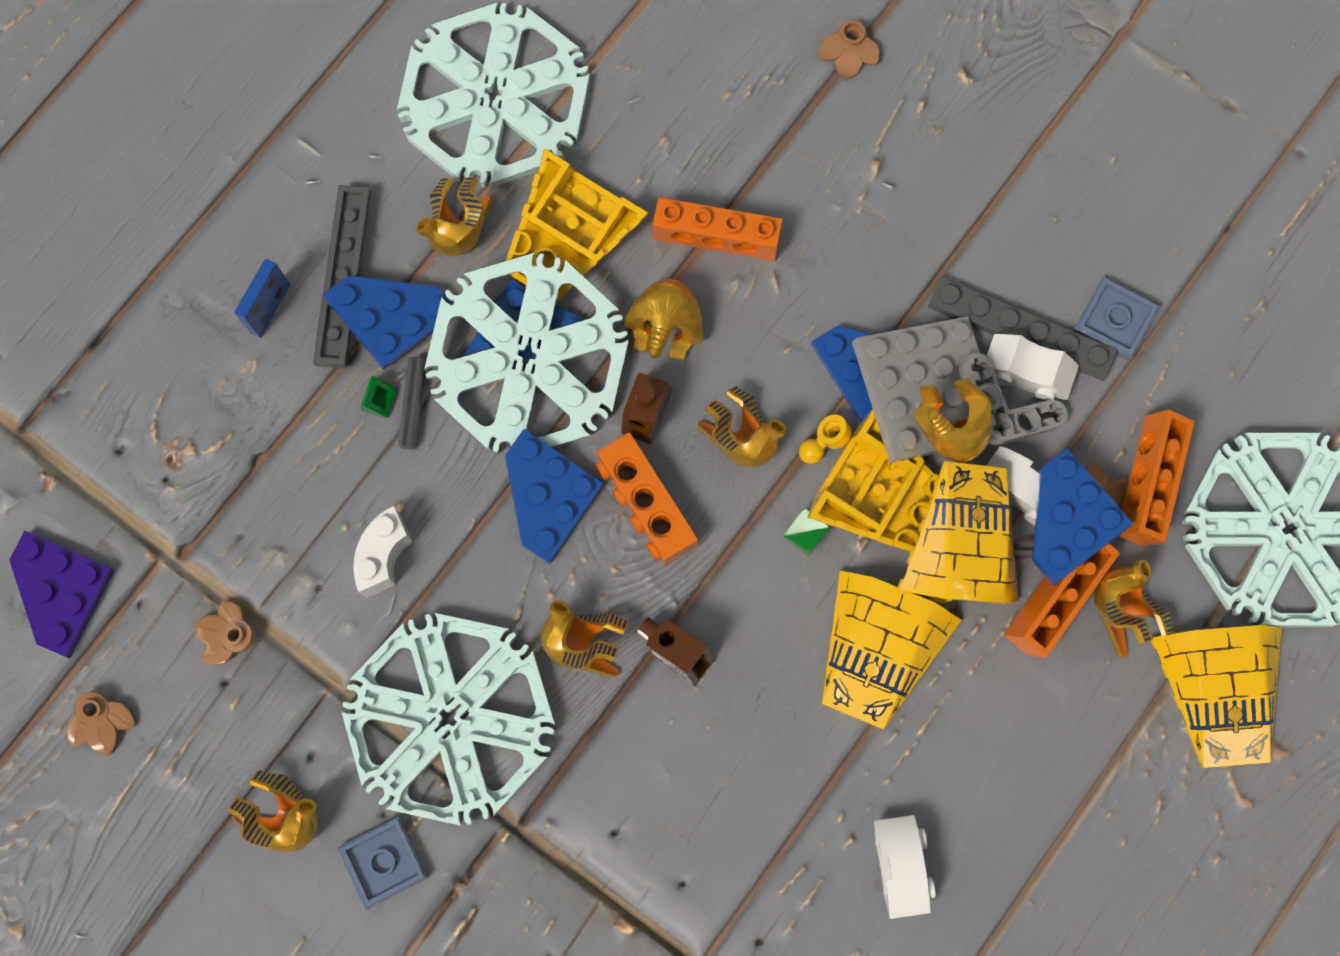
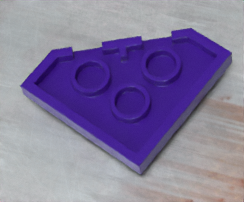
[9,531,114,658]

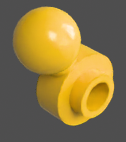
[798,414,852,464]

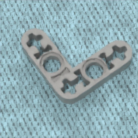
[959,353,1068,445]

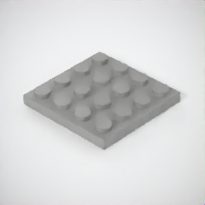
[852,316,1002,464]

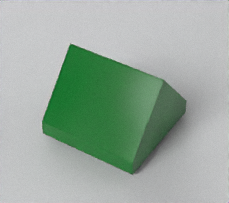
[361,376,397,418]

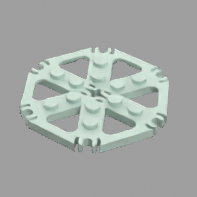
[397,2,590,188]
[425,253,629,453]
[1182,433,1340,627]
[341,613,556,826]

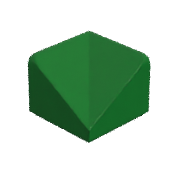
[783,508,830,556]

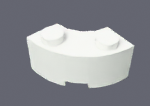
[986,334,1079,401]
[986,446,1039,526]
[353,506,413,598]
[874,815,936,919]

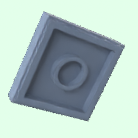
[1073,276,1160,361]
[337,817,428,910]

